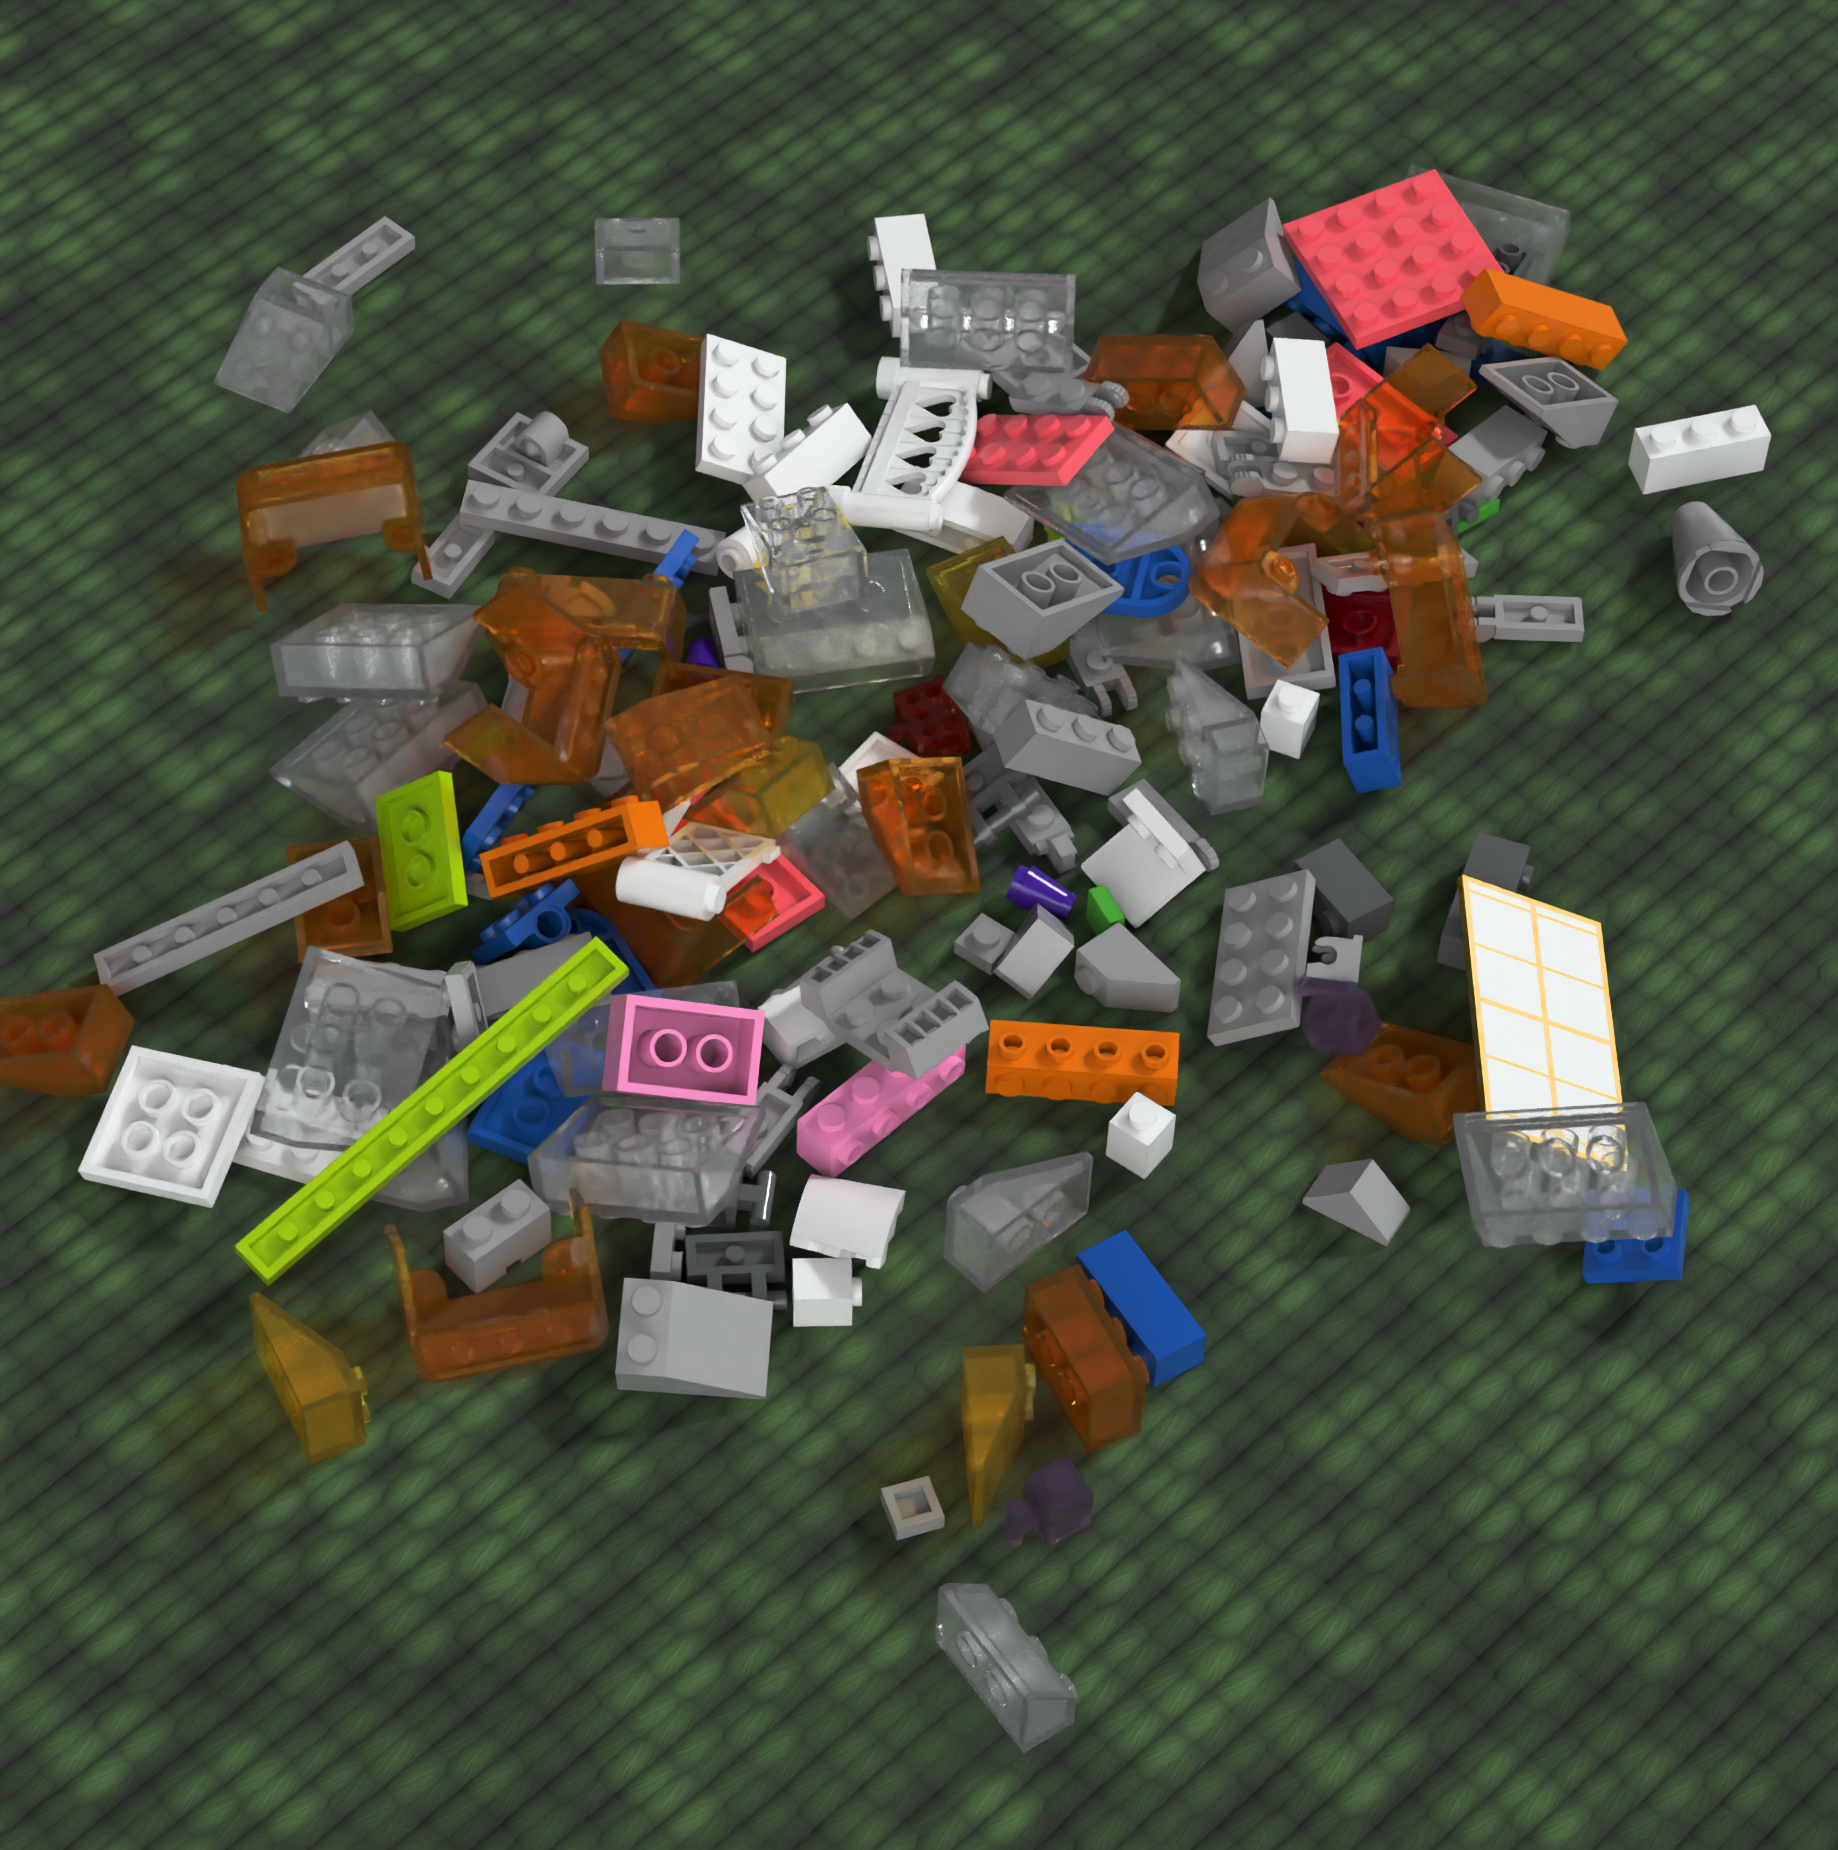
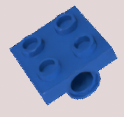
[470,878,581,965]
[1582,1189,1690,1284]

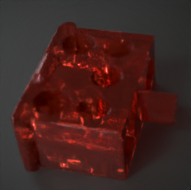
[887,675,970,763]

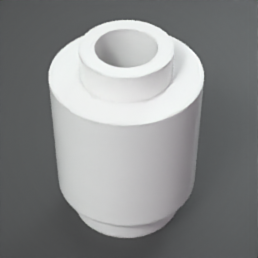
[716,523,778,580]

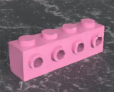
[797,1044,966,1178]

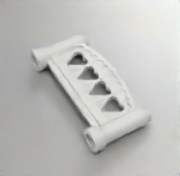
[824,357,993,532]

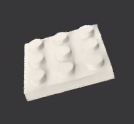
[78,1045,265,1208]

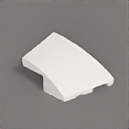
[789,1174,906,1269]

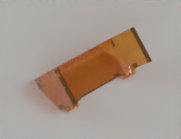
[1334,343,1482,527]
[236,441,433,612]
[1187,491,1377,669]
[1363,503,1488,708]
[485,567,686,676]
[442,578,621,785]
[571,761,779,991]
[384,1187,609,1383]

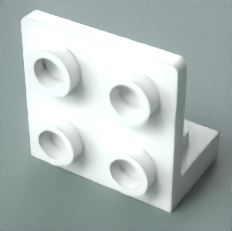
[1081,788,1206,928]

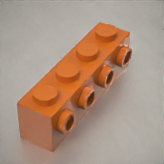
[1460,267,1628,371]
[479,795,670,899]
[985,1020,1180,1107]

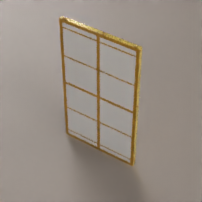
[1457,874,1631,1176]

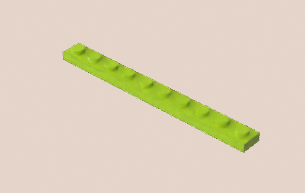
[234,936,629,1286]

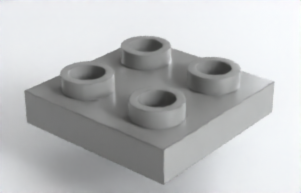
[467,411,589,497]

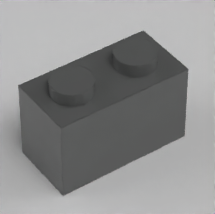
[1293,838,1394,941]

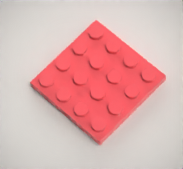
[1283,169,1505,350]

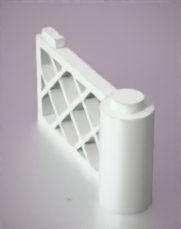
[616,821,781,921]

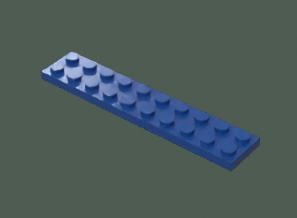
[460,529,700,873]

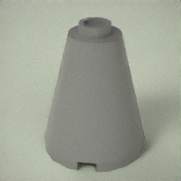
[1671,501,1764,616]

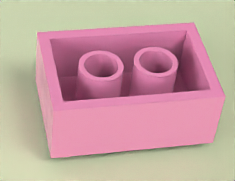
[601,994,765,1107]

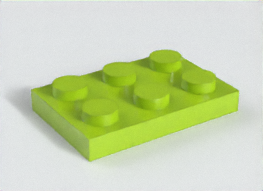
[374,770,468,932]

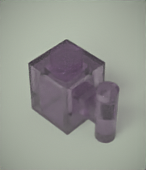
[1297,977,1381,1057]
[1003,1456,1094,1547]

